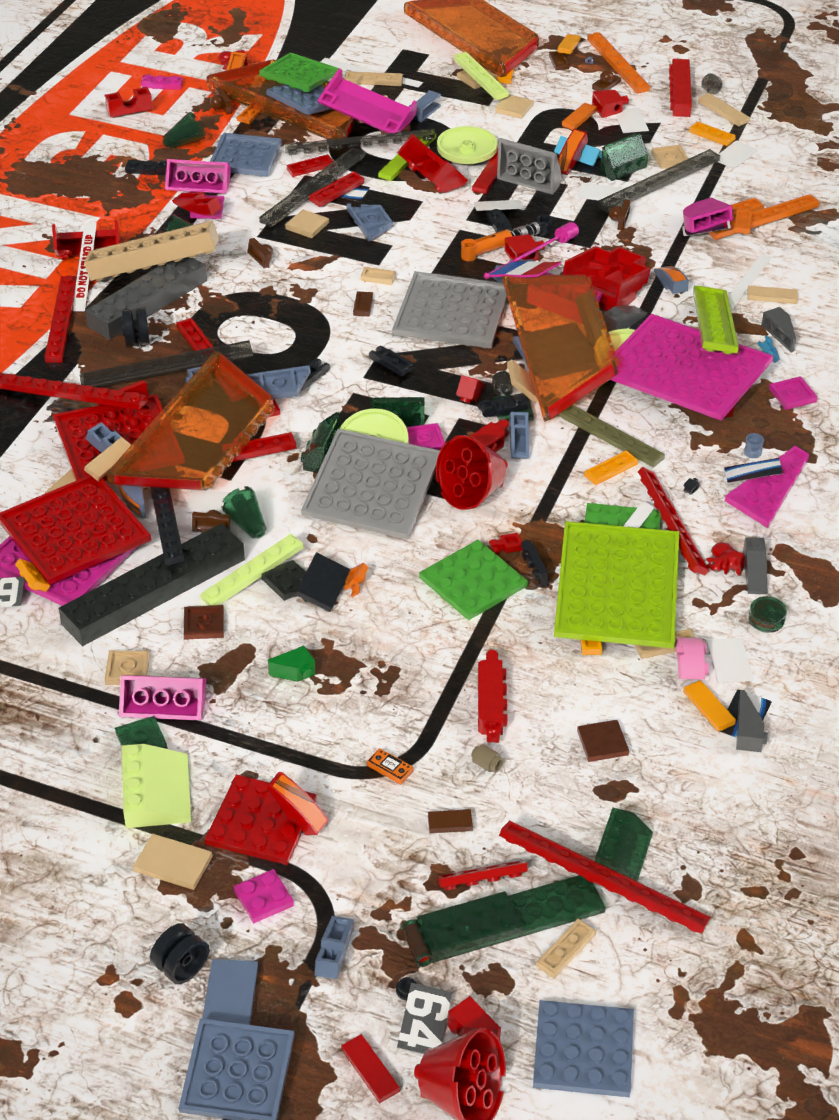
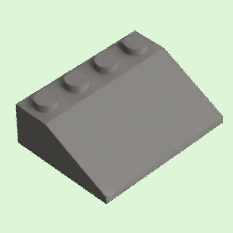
[497,138,561,195]

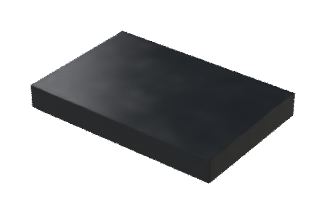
[295,552,350,612]

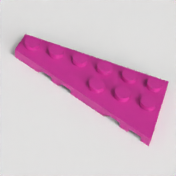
[725,446,809,528]

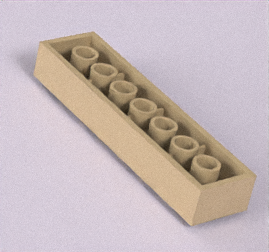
[84,220,219,281]

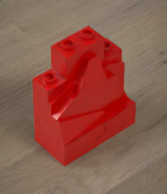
[562,246,651,311]

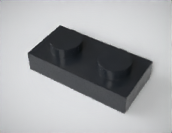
[486,209,512,233]

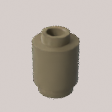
[471,744,504,773]

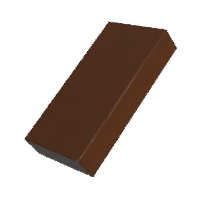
[549,51,570,70]
[353,291,373,317]
[428,809,473,834]

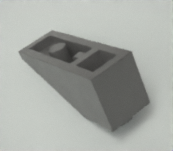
[603,305,647,333]
[761,306,796,353]
[743,537,768,594]
[736,690,768,752]

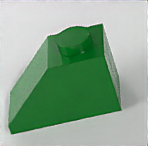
[268,645,316,682]

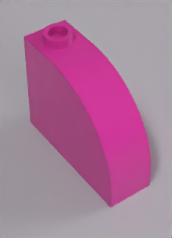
[683,197,733,233]

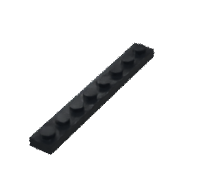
[150,487,185,566]

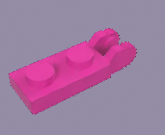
[141,74,183,90]

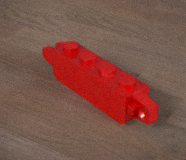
[435,419,509,473]
[478,650,508,743]

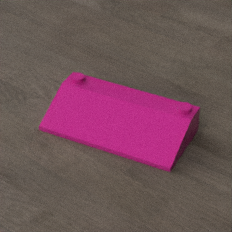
[317,68,417,136]

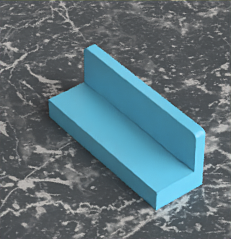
[554,136,604,167]

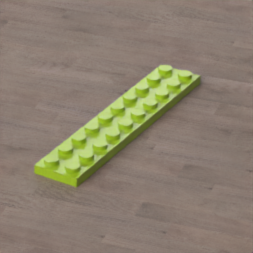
[693,285,739,354]

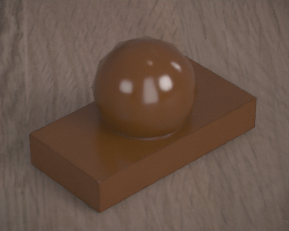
[592,70,621,91]
[210,87,232,115]
[609,199,631,231]
[247,238,273,268]
[192,510,231,532]

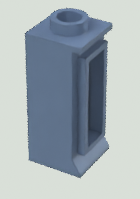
[409,90,441,122]

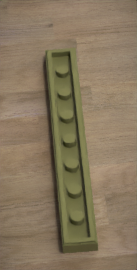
[541,394,665,468]

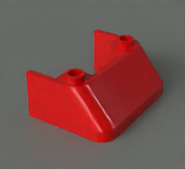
[397,134,469,193]
[52,220,121,260]

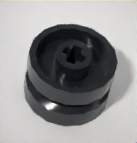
[121,307,150,347]
[149,923,210,984]

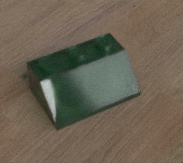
[600,133,648,181]
[371,397,425,427]
[300,412,340,473]
[595,807,653,882]

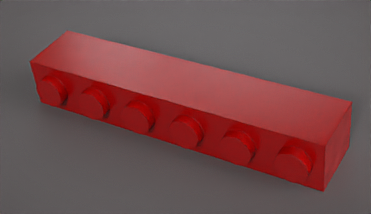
[669,59,692,117]

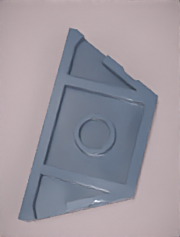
[346,204,393,241]
[246,365,310,400]

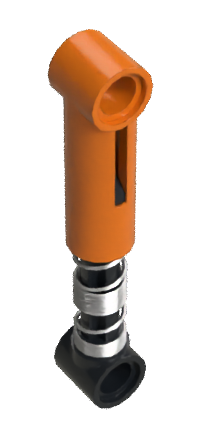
[461,214,552,261]

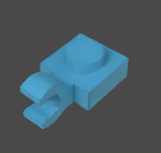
[758,335,780,363]

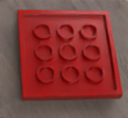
[205,774,317,865]

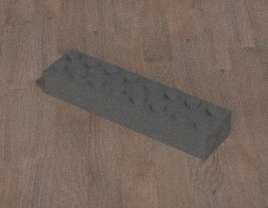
[85,257,207,340]

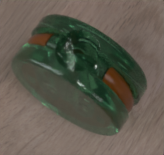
[748,596,787,633]

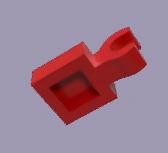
[489,533,522,554]

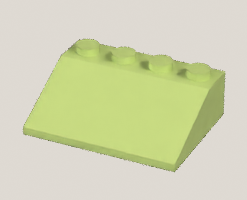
[122,744,191,828]

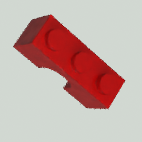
[105,87,153,117]

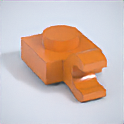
[344,562,369,597]

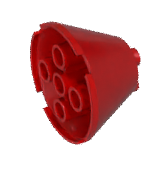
[436,435,508,510]
[414,1028,506,1120]

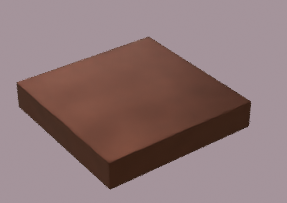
[184,605,224,640]
[577,720,629,762]

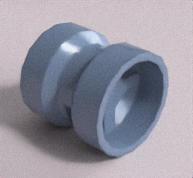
[744,433,764,458]

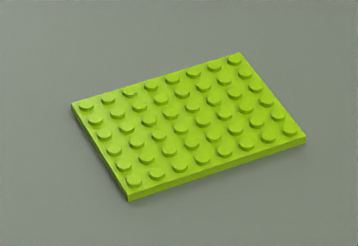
[554,521,679,649]

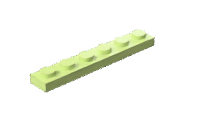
[454,52,509,100]
[200,534,304,606]

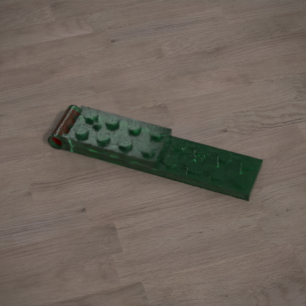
[401,875,606,967]

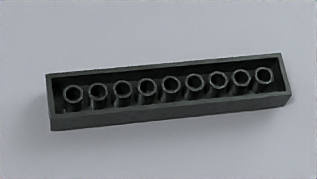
[59,523,245,647]

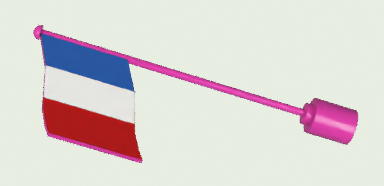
[484,222,579,279]

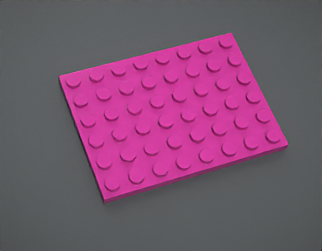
[598,314,773,421]

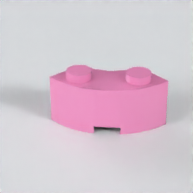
[676,637,709,679]

